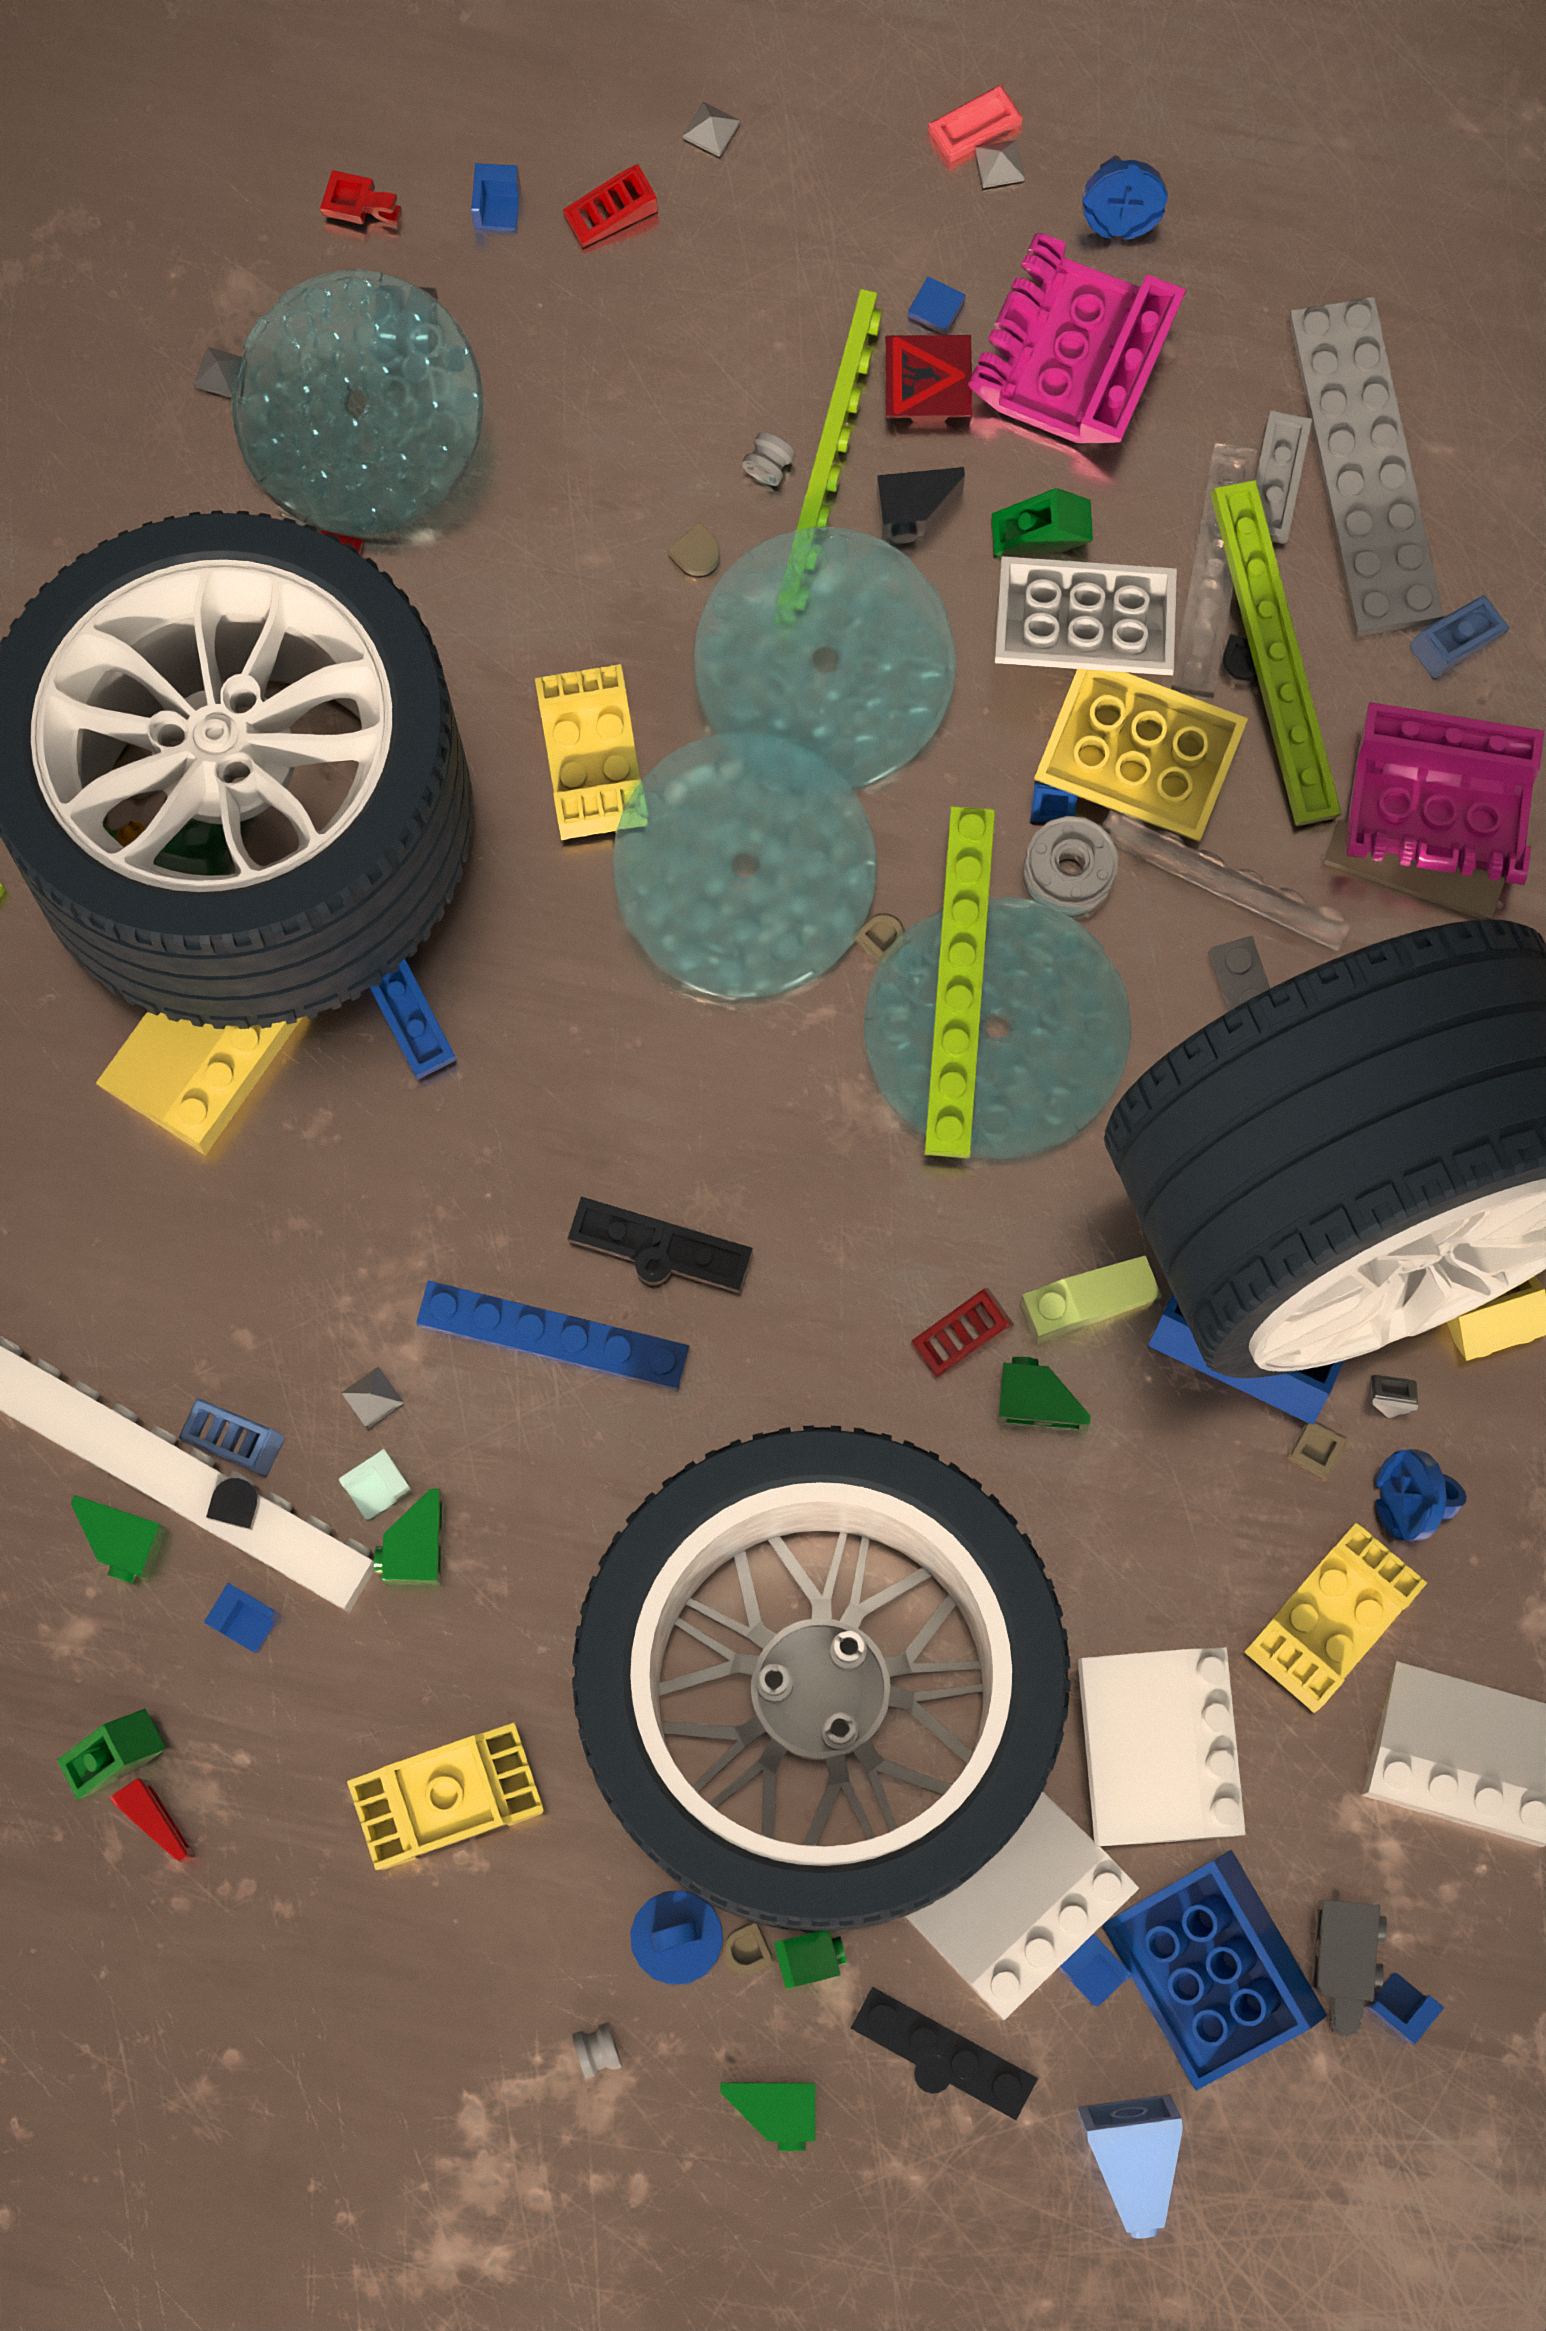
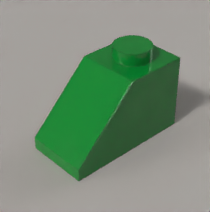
[991,488,1093,556]
[997,1357,1091,1431]
[374,1489,443,1585]
[71,1495,167,1584]
[57,1708,166,1800]
[774,1931,847,1990]
[720,2082,815,2151]

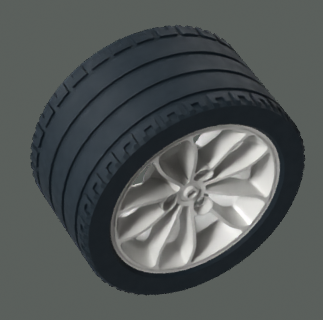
[0,510,473,1029]

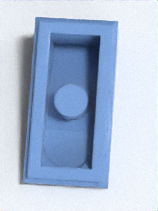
[1410,595,1510,678]

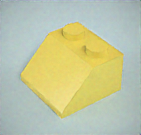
[1447,1276,1546,1361]

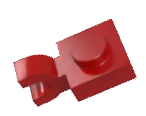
[320,170,402,225]

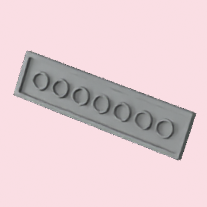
[1289,297,1444,637]

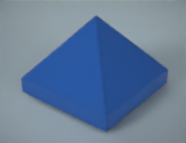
[1030,781,1077,823]

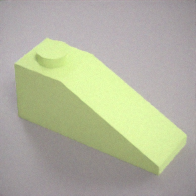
[1019,1255,1162,1345]

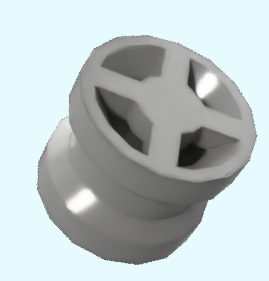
[741,432,795,486]
[572,2022,622,2079]

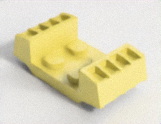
[535,664,648,840]
[1244,1522,1427,1713]
[347,1722,544,1870]

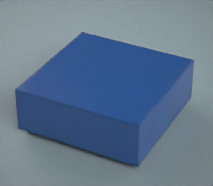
[908,276,966,335]

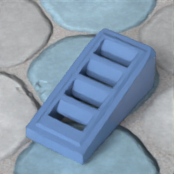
[178,1397,284,1477]

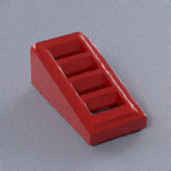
[563,164,658,248]
[911,1288,1014,1378]
[109,1778,195,1863]

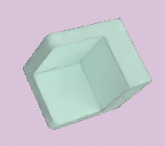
[338,1449,413,1521]

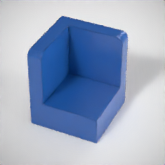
[471,163,521,231]
[204,1583,280,1653]
[1058,1933,1132,2006]
[1365,1973,1444,2044]

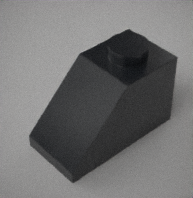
[877,467,965,543]

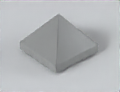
[683,102,740,157]
[975,140,1025,188]
[193,347,248,399]
[342,1367,405,1430]
[1371,1374,1418,1418]

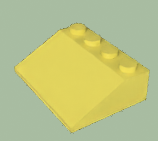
[1034,669,1248,842]
[96,1011,303,1156]

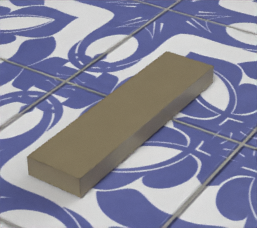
[1323,820,1505,920]

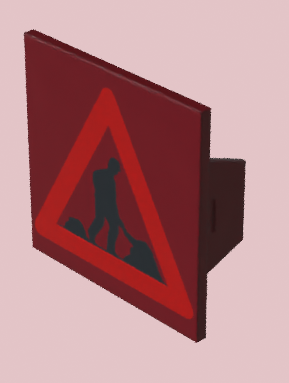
[885,335,973,422]

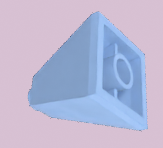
[1078,2094,1183,2239]

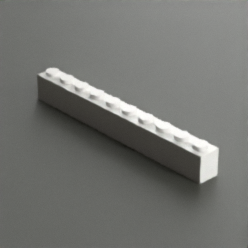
[0,1336,375,1613]

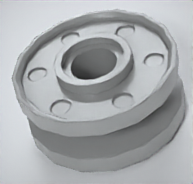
[1023,816,1118,916]

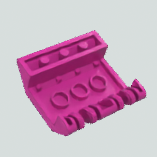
[968,233,1186,443]
[1345,702,1544,885]

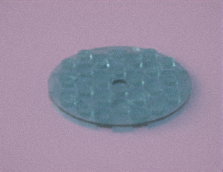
[232,270,483,535]
[693,527,956,792]
[611,732,877,998]
[864,897,1131,1159]

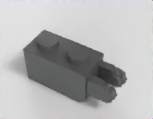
[1312,1899,1387,2037]

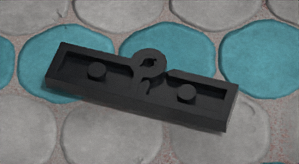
[567,1196,753,1294]
[850,1987,1038,2121]

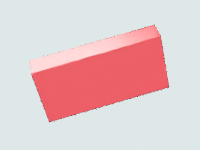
[928,84,1023,164]

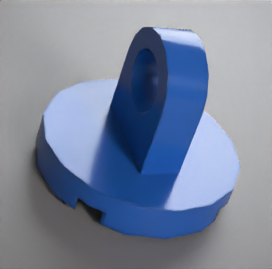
[1082,155,1168,239]
[1376,1449,1467,1541]
[630,1890,723,1985]

